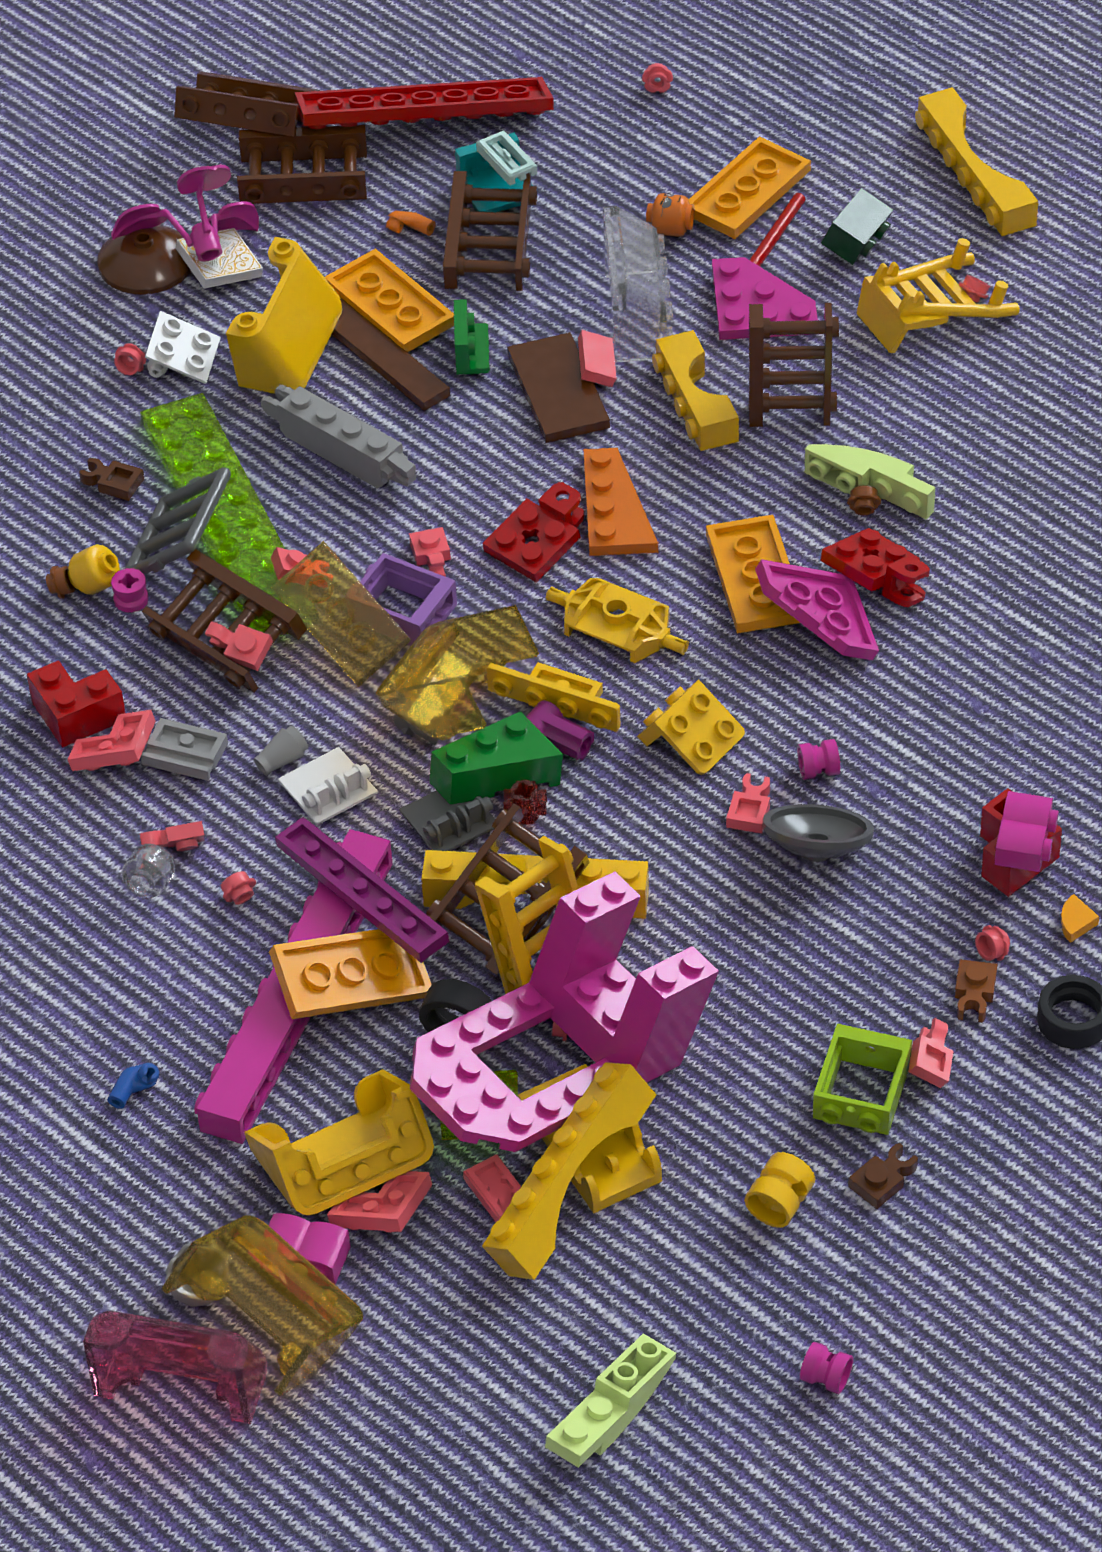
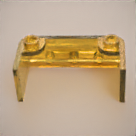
[376,605,539,740]
[161,1215,363,1396]

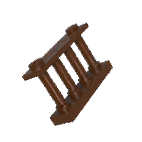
[174,71,320,137]
[237,125,367,204]
[443,171,537,291]
[749,303,839,427]
[142,549,307,693]
[426,804,590,982]

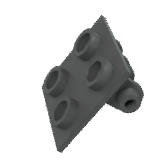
[399,790,495,851]

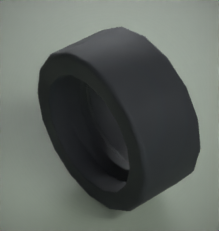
[1037,974,1102,1049]
[419,979,492,1032]

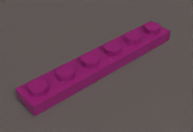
[275,817,450,963]

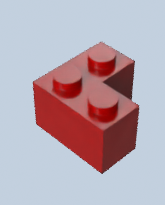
[27,660,125,748]
[980,788,1062,897]

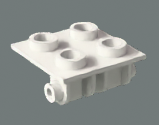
[145,311,221,384]
[278,747,378,825]

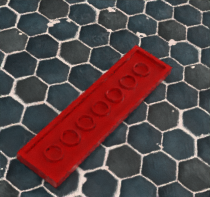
[295,77,554,129]

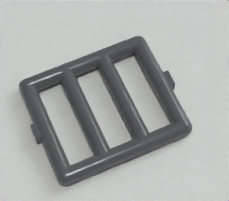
[125,467,231,575]

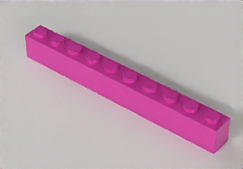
[194,829,393,1144]

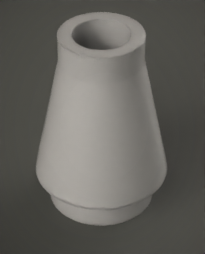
[253,725,309,776]

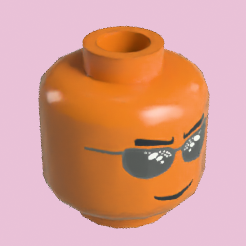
[646,193,695,237]

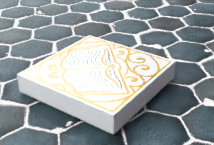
[175,228,263,289]

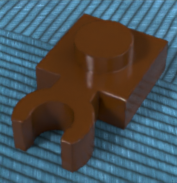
[79,458,144,501]
[848,1143,918,1209]

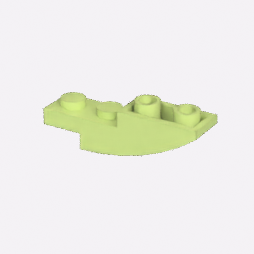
[804,444,935,520]
[545,1334,676,1468]

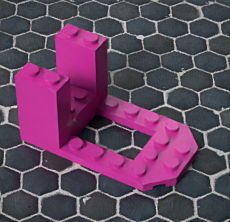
[410,872,719,1152]

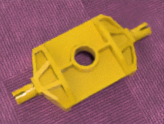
[546,578,689,663]

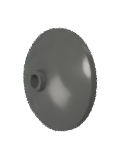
[763,804,874,862]

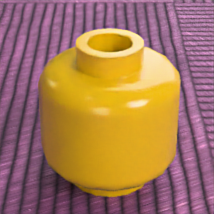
[68,544,120,595]

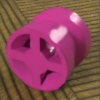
[111,568,149,612]

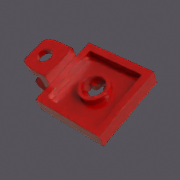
[482,482,585,583]
[820,528,930,607]

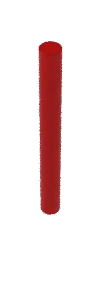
[750,193,806,267]

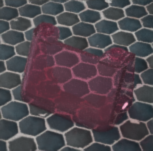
[83,1311,267,1424]

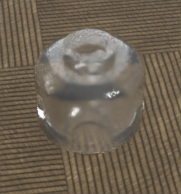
[121,844,176,898]

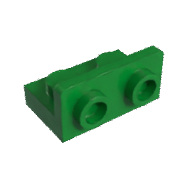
[454,299,490,375]

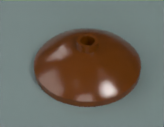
[97,225,191,295]

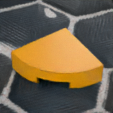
[1061,894,1099,943]

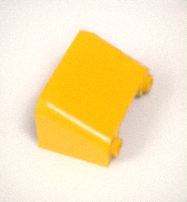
[226,237,342,394]
[244,1069,434,1215]

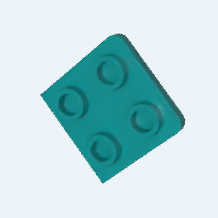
[455,132,533,212]

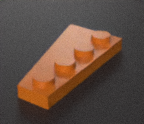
[583,448,658,556]

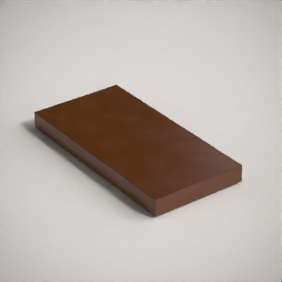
[507,332,610,443]

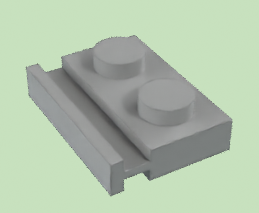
[141,718,228,781]

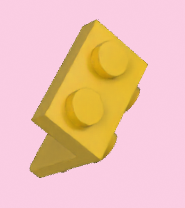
[637,679,745,775]

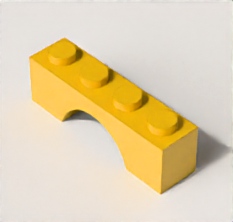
[652,330,739,451]

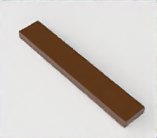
[332,298,450,411]

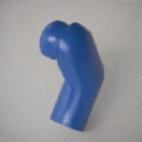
[107,1063,160,1109]

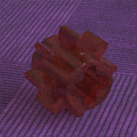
[503,780,547,825]

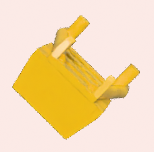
[856,238,1020,353]

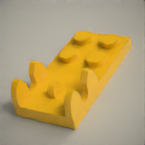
[518,1064,662,1214]

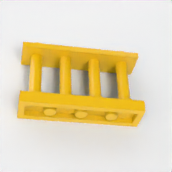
[475,836,578,994]

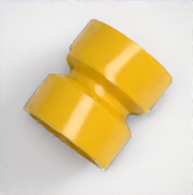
[744,1152,816,1228]

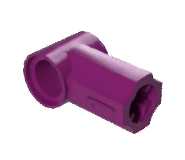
[526,700,594,760]

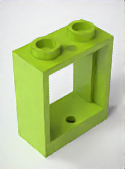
[813,1023,912,1135]

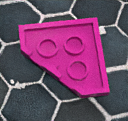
[712,257,818,340]
[755,559,879,661]

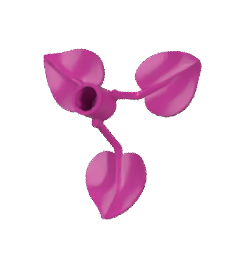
[111,165,259,262]

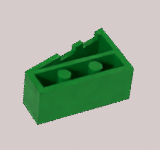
[429,711,563,805]

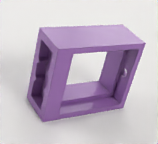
[346,553,457,650]

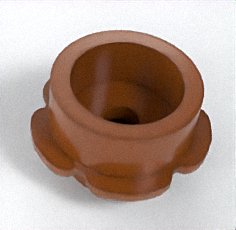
[847,486,881,516]
[46,566,75,599]

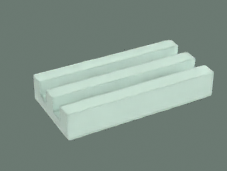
[476,130,537,186]

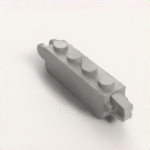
[260,385,417,488]

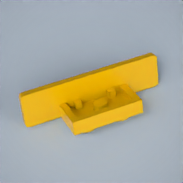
[486,662,621,732]

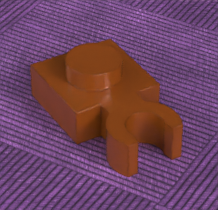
[955,959,998,1023]

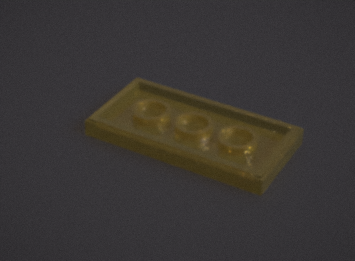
[271,541,411,687]

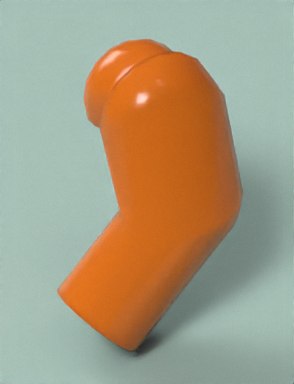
[386,210,436,236]

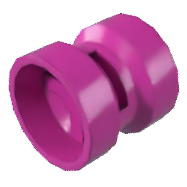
[797,739,841,780]
[800,1342,853,1395]

